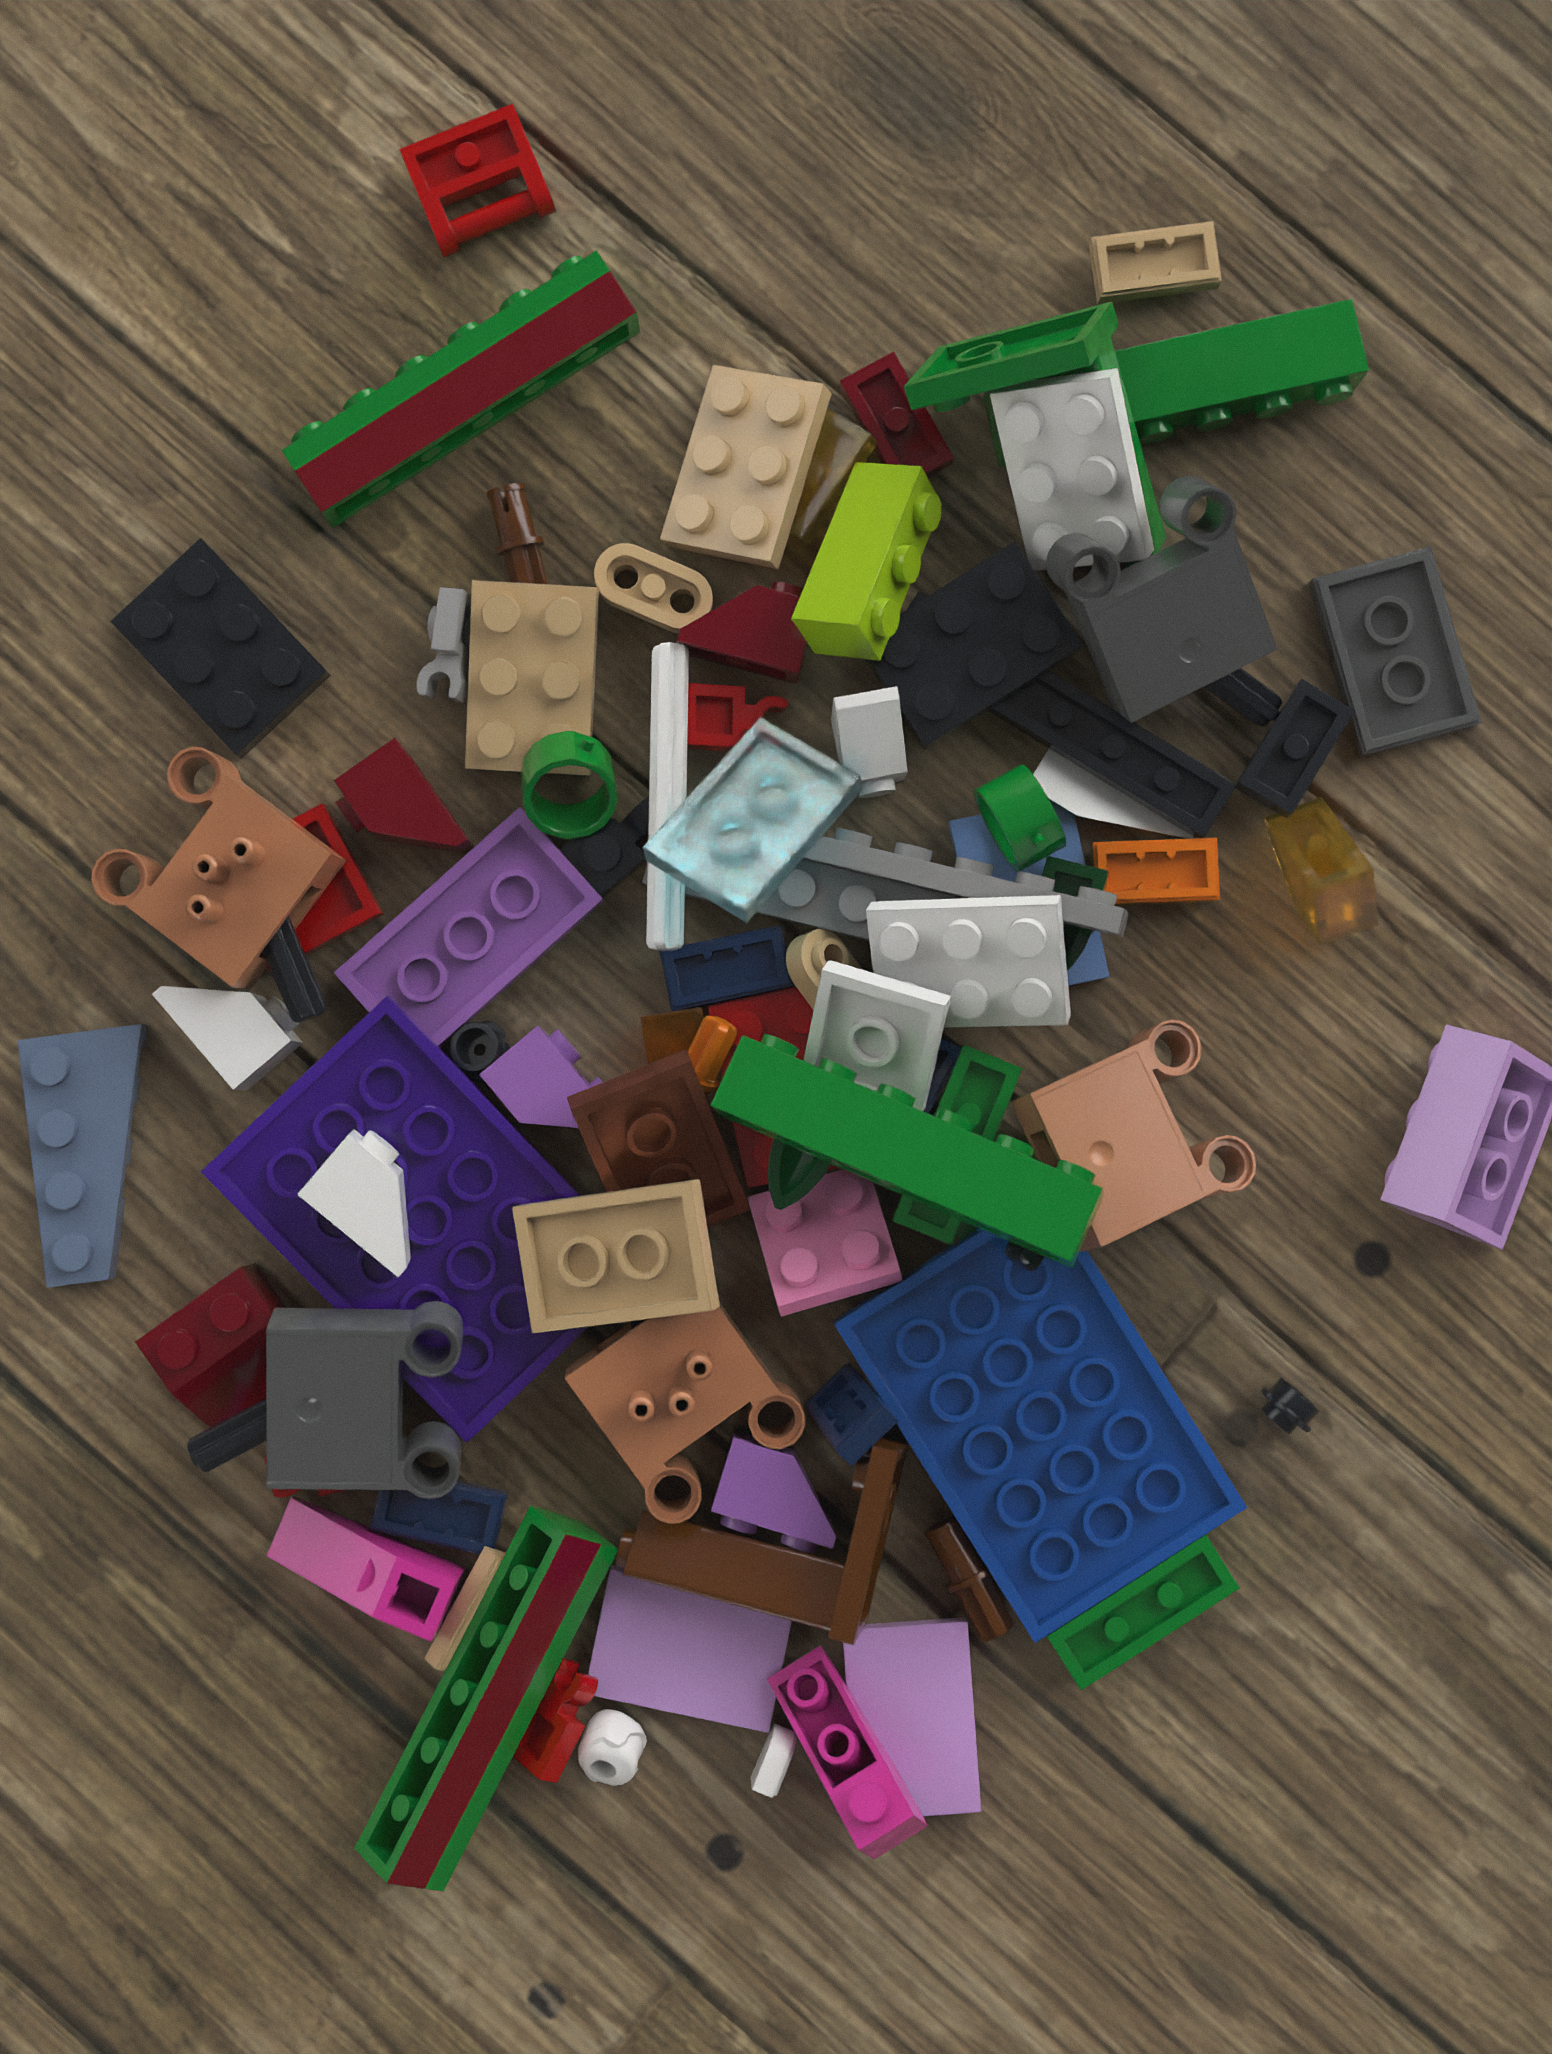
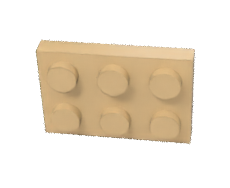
[660,365,832,570]
[465,580,599,776]
[512,1179,720,1333]

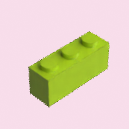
[791,462,942,661]

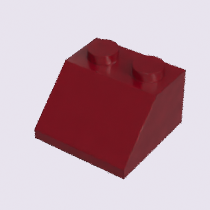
[135,1263,287,1427]

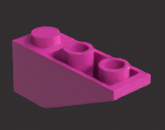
[267,1496,466,1642]
[767,1645,928,1860]

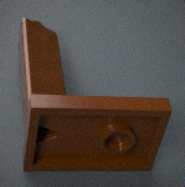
[616,1434,909,1645]

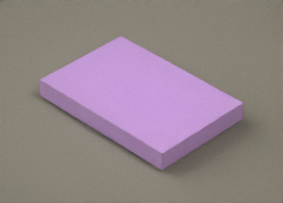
[588,1566,792,1733]
[843,1617,981,1816]

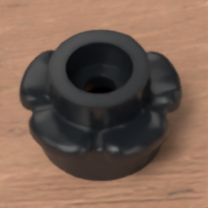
[450,1020,510,1081]
[1261,1377,1320,1435]

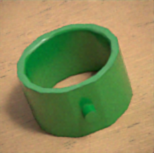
[521,731,618,839]
[973,764,1066,872]

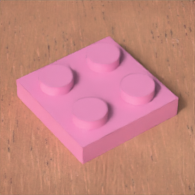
[748,1169,902,1317]

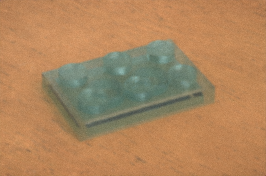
[643,717,862,923]

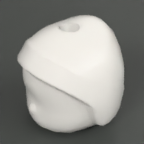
[578,1709,647,1786]

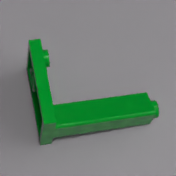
[904,302,1166,568]

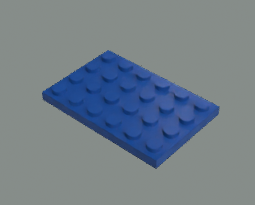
[833,1228,1247,1643]

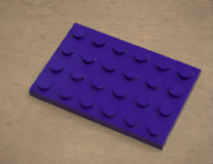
[200,995,589,1443]

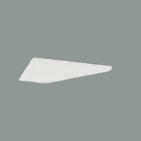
[1033,748,1193,839]

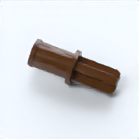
[486,483,548,584]
[924,1515,1013,1642]

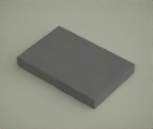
[1308,546,1482,758]

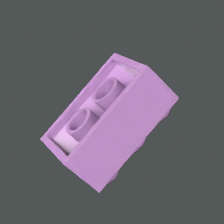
[1380,1024,1552,1250]

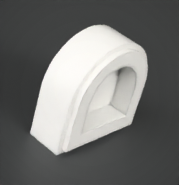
[750,1723,797,1798]

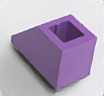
[479,1026,603,1128]
[711,1430,836,1553]

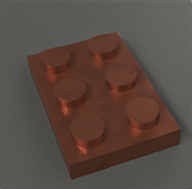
[567,1049,750,1227]

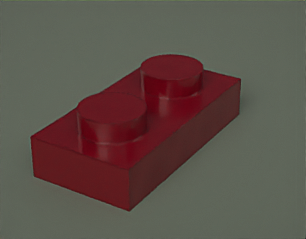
[839,351,954,478]

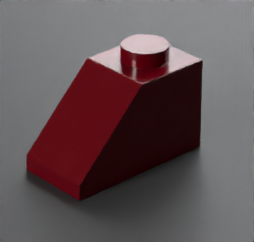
[677,582,808,685]
[333,738,475,854]

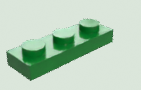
[892,1044,1023,1245]
[1047,1534,1240,1691]

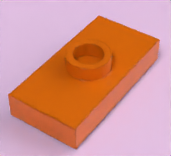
[1090,838,1220,905]

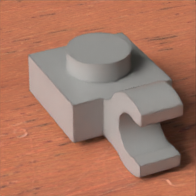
[417,587,471,703]

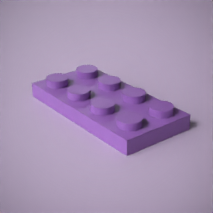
[334,807,604,1048]

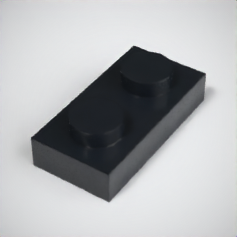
[1235,679,1355,819]

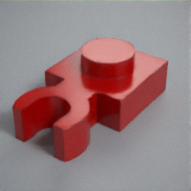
[687,683,788,752]
[513,1658,599,1783]

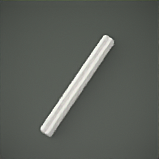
[646,642,689,951]

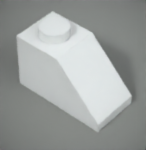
[831,686,908,798]
[152,986,303,1091]
[297,1129,411,1277]

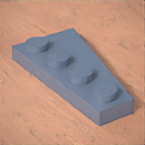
[18,1024,147,1288]

